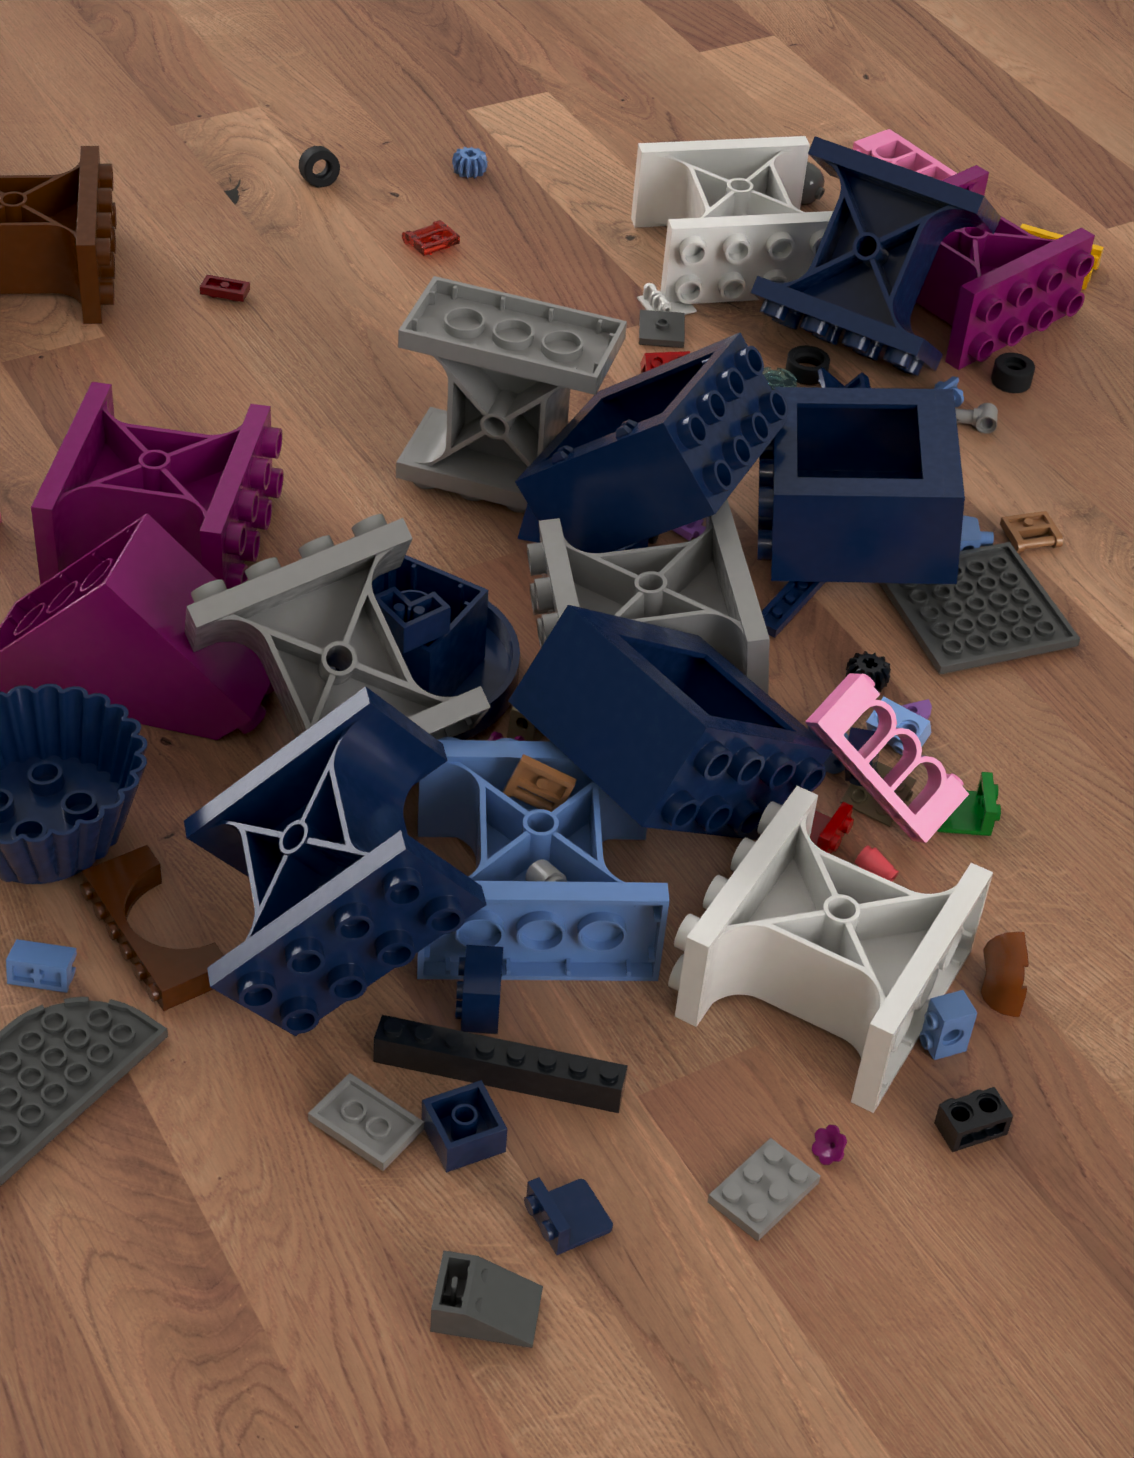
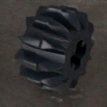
[845,651,891,692]

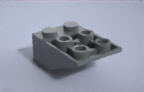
[430,1251,543,1348]

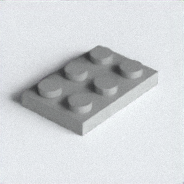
[308,1073,424,1171]
[708,1138,821,1242]

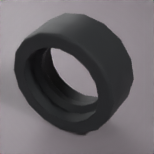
[785,345,830,385]

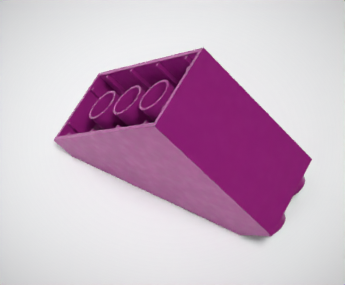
[0,513,274,740]

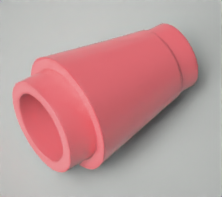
[854,845,899,882]

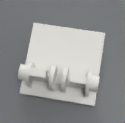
[637,283,697,315]

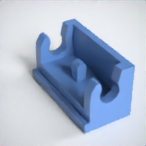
[6,939,77,993]

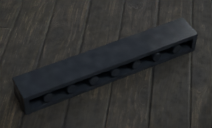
[373,1015,628,1113]

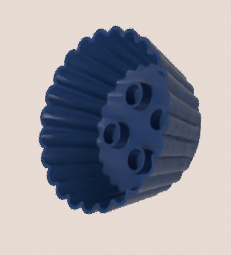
[0,683,148,884]

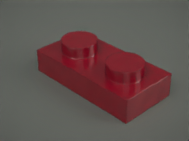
[200,275,250,302]

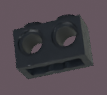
[934,1087,1013,1152]

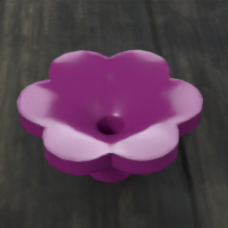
[812,1124,847,1165]

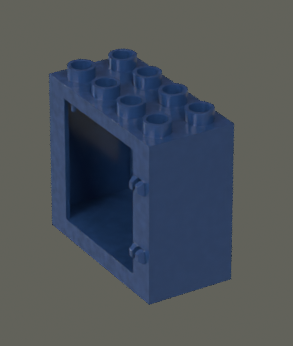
[515,333,788,553]
[757,387,965,584]
[508,605,833,840]

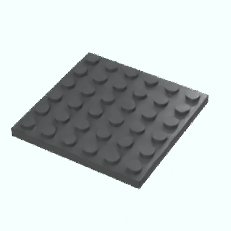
[879,542,1080,675]

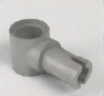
[955,403,998,434]

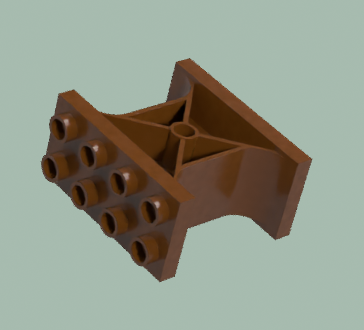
[0,146,117,324]

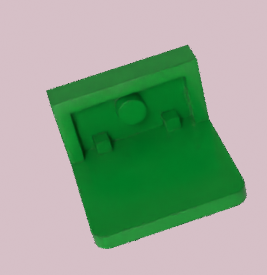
[937,772,1001,836]

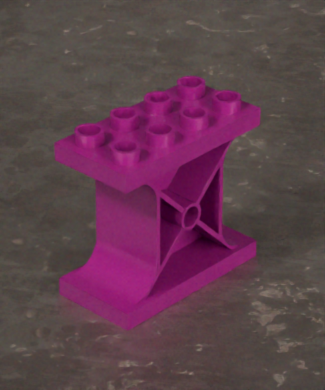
[916,165,1095,370]
[31,382,284,589]

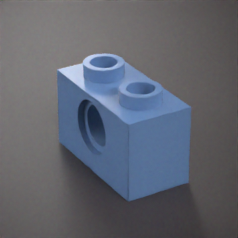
[920,990,977,1060]

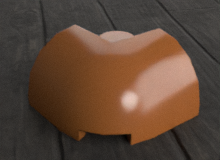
[981,932,1029,1017]

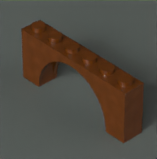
[80,845,224,1011]

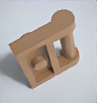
[1000,511,1063,553]
[502,754,577,812]

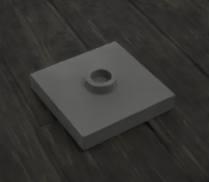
[639,310,685,348]

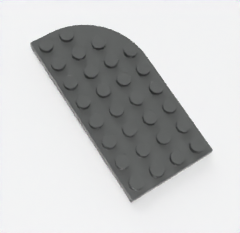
[0,997,168,1186]

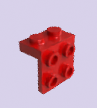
[810,802,854,854]

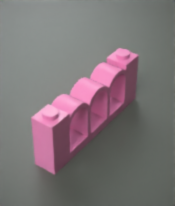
[853,129,957,180]
[805,673,969,843]

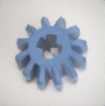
[452,147,488,179]

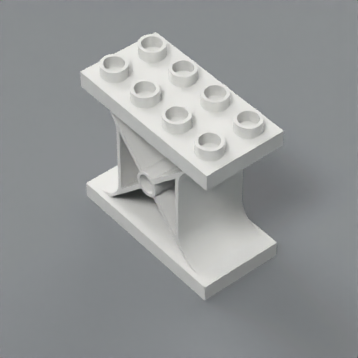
[631,136,833,304]
[668,786,993,1113]

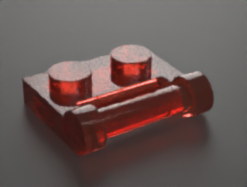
[402,220,460,256]

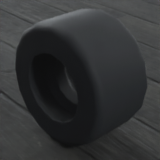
[298,146,340,188]
[991,353,1035,393]

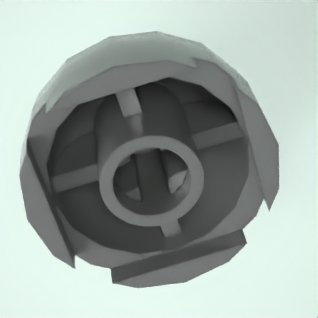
[801,162,825,205]

